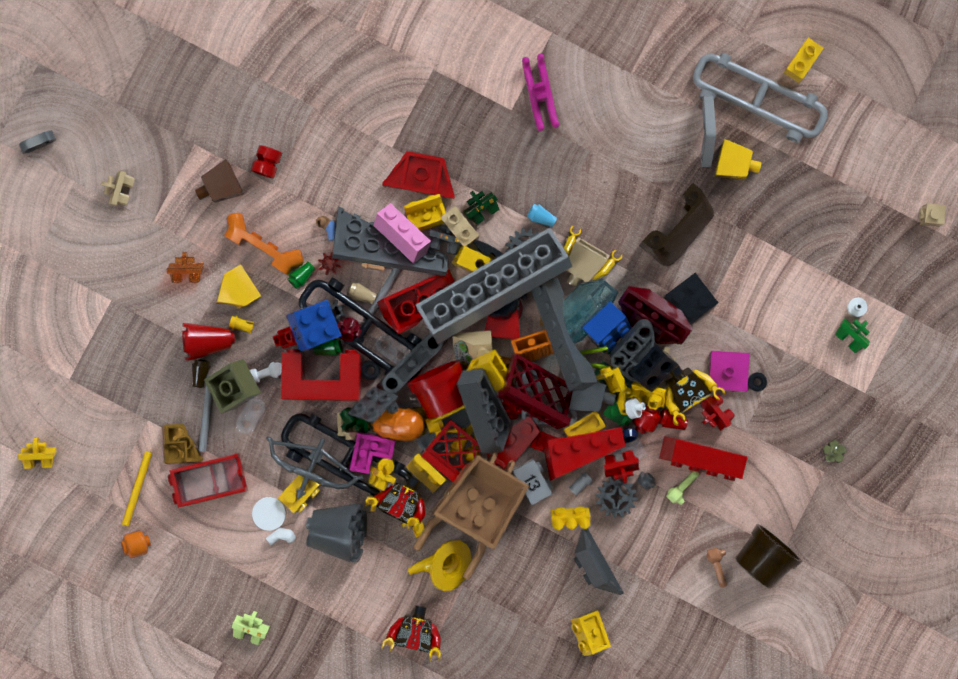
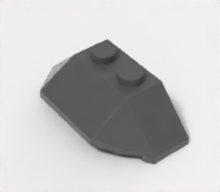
[574,528,624,595]

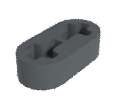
[19,130,56,154]

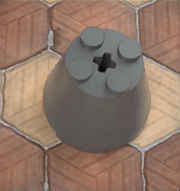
[306,504,367,563]

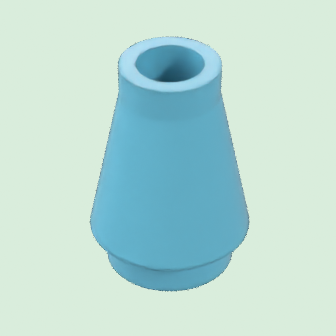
[527,204,557,227]

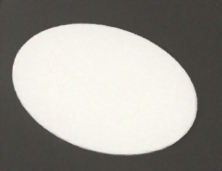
[252,497,286,531]

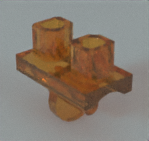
[167,252,204,283]

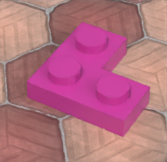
[350,432,396,474]

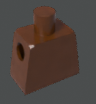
[195,159,244,203]

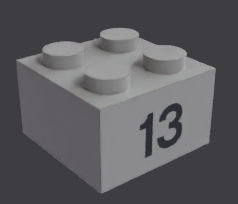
[513,459,553,505]

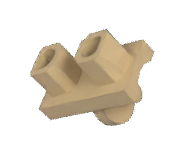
[100,171,135,206]

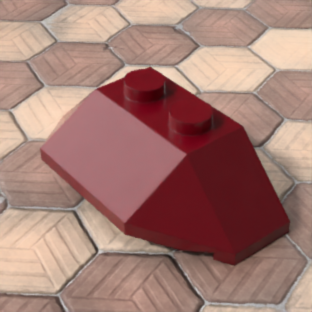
[618,286,693,345]

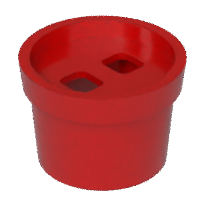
[407,360,464,419]

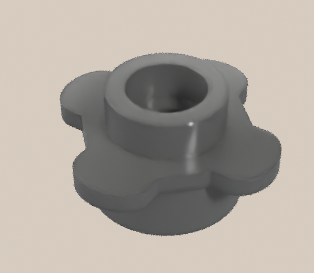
[637,471,656,490]

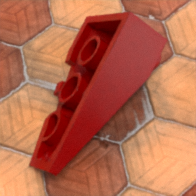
[377,269,455,334]

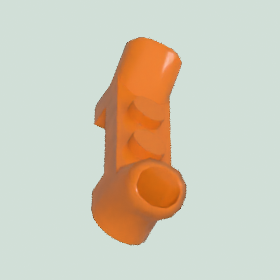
[223,213,304,276]

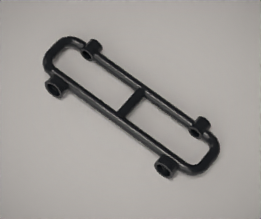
[299,277,425,382]
[281,413,413,507]

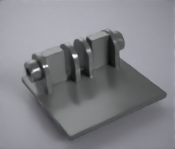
[348,387,399,423]

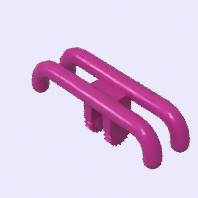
[522,54,559,131]

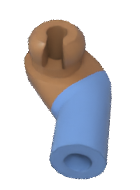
[316,216,336,241]

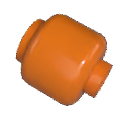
[121,530,151,558]

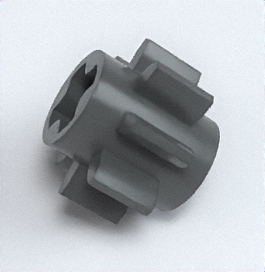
[328,300,345,322]

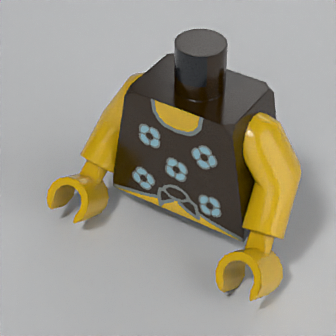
[665,364,725,425]

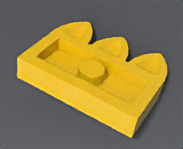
[551,506,591,531]

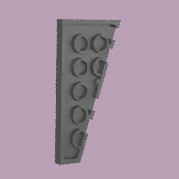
[332,206,448,276]

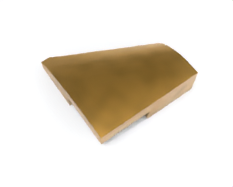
[162,424,203,464]

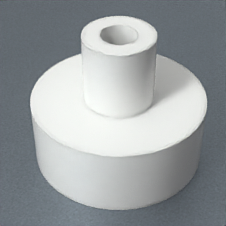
[847,298,867,317]
[625,399,646,419]

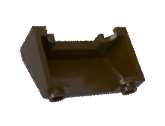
[639,183,714,266]

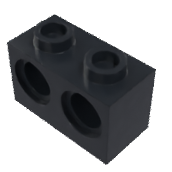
[630,345,678,392]

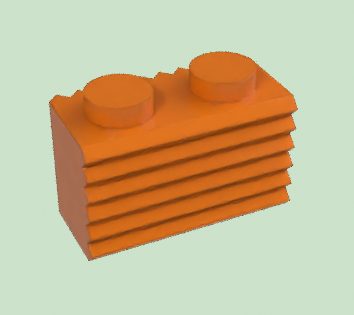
[511,329,554,366]

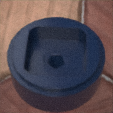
[623,428,638,443]

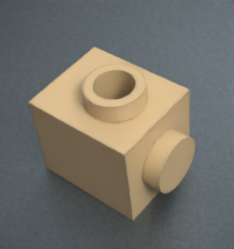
[919,203,946,227]

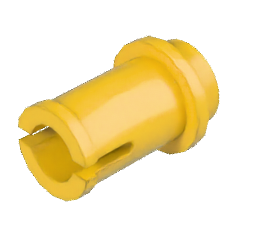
[229,315,254,334]

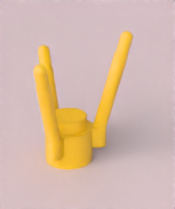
[425,405,465,436]

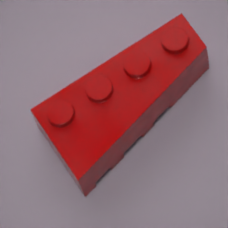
[543,427,625,481]
[659,436,748,481]

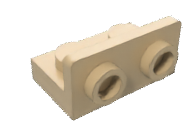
[441,206,479,246]

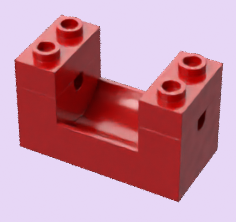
[281,349,362,401]

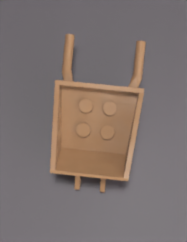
[413,452,529,580]

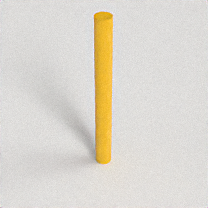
[122,451,152,526]

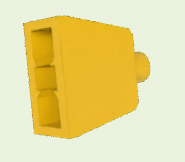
[714,139,762,179]
[451,246,491,273]
[467,350,508,391]

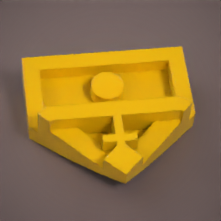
[216,264,261,309]

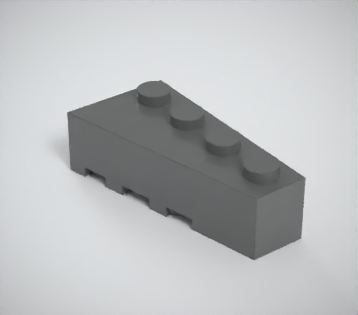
[457,369,513,454]

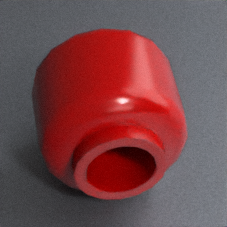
[633,404,661,434]

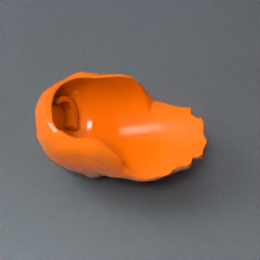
[370,408,424,441]

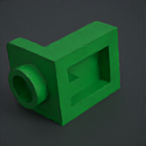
[602,399,632,427]

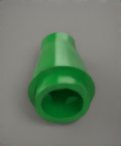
[287,261,316,290]
[313,338,343,356]

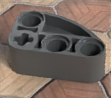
[610,319,655,381]

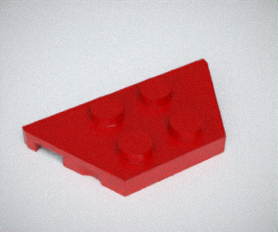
[382,151,455,199]

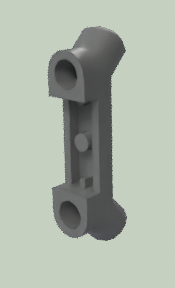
[376,332,448,394]

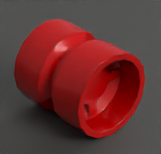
[250,145,282,179]

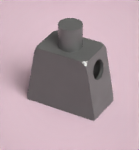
[569,380,616,411]

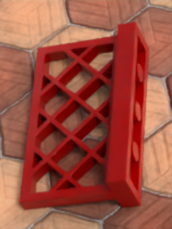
[421,419,507,482]

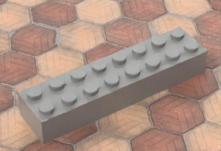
[416,228,573,344]

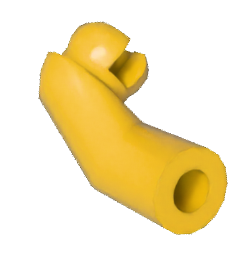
[617,388,632,415]

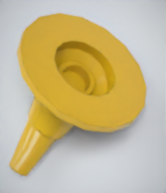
[408,540,472,591]

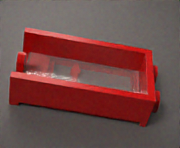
[168,454,248,508]

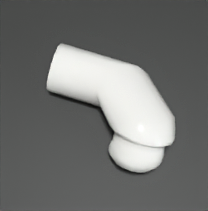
[266,528,296,546]

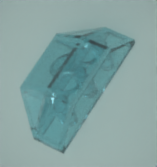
[563,280,618,344]

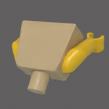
[563,226,622,287]

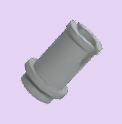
[568,472,593,496]

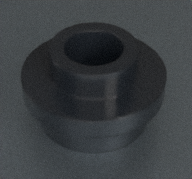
[361,361,380,380]
[748,372,767,392]

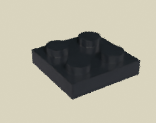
[665,273,718,324]

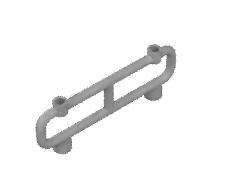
[693,53,828,143]

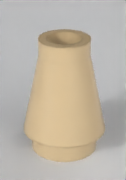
[347,282,377,304]

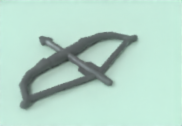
[266,436,364,499]

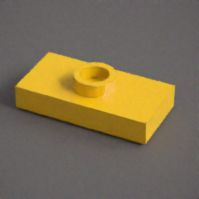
[563,411,606,437]

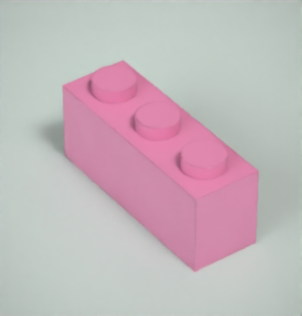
[373,203,431,264]

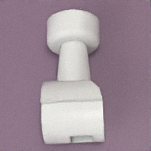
[250,362,282,384]

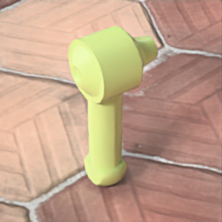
[666,471,699,505]

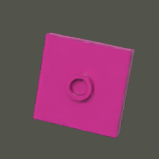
[709,351,750,392]

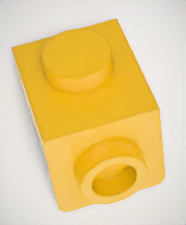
[596,366,628,393]

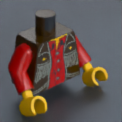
[365,477,426,532]
[381,605,441,661]

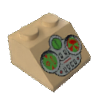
[453,331,492,371]

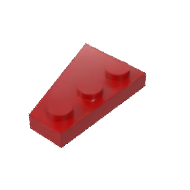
[493,415,541,470]

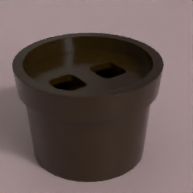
[735,524,802,589]

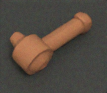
[706,548,727,588]

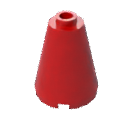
[182,323,235,361]

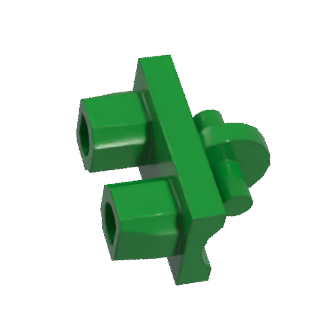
[835,318,870,353]

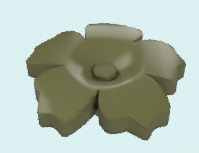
[823,440,847,463]

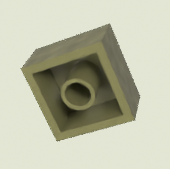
[204,359,261,414]

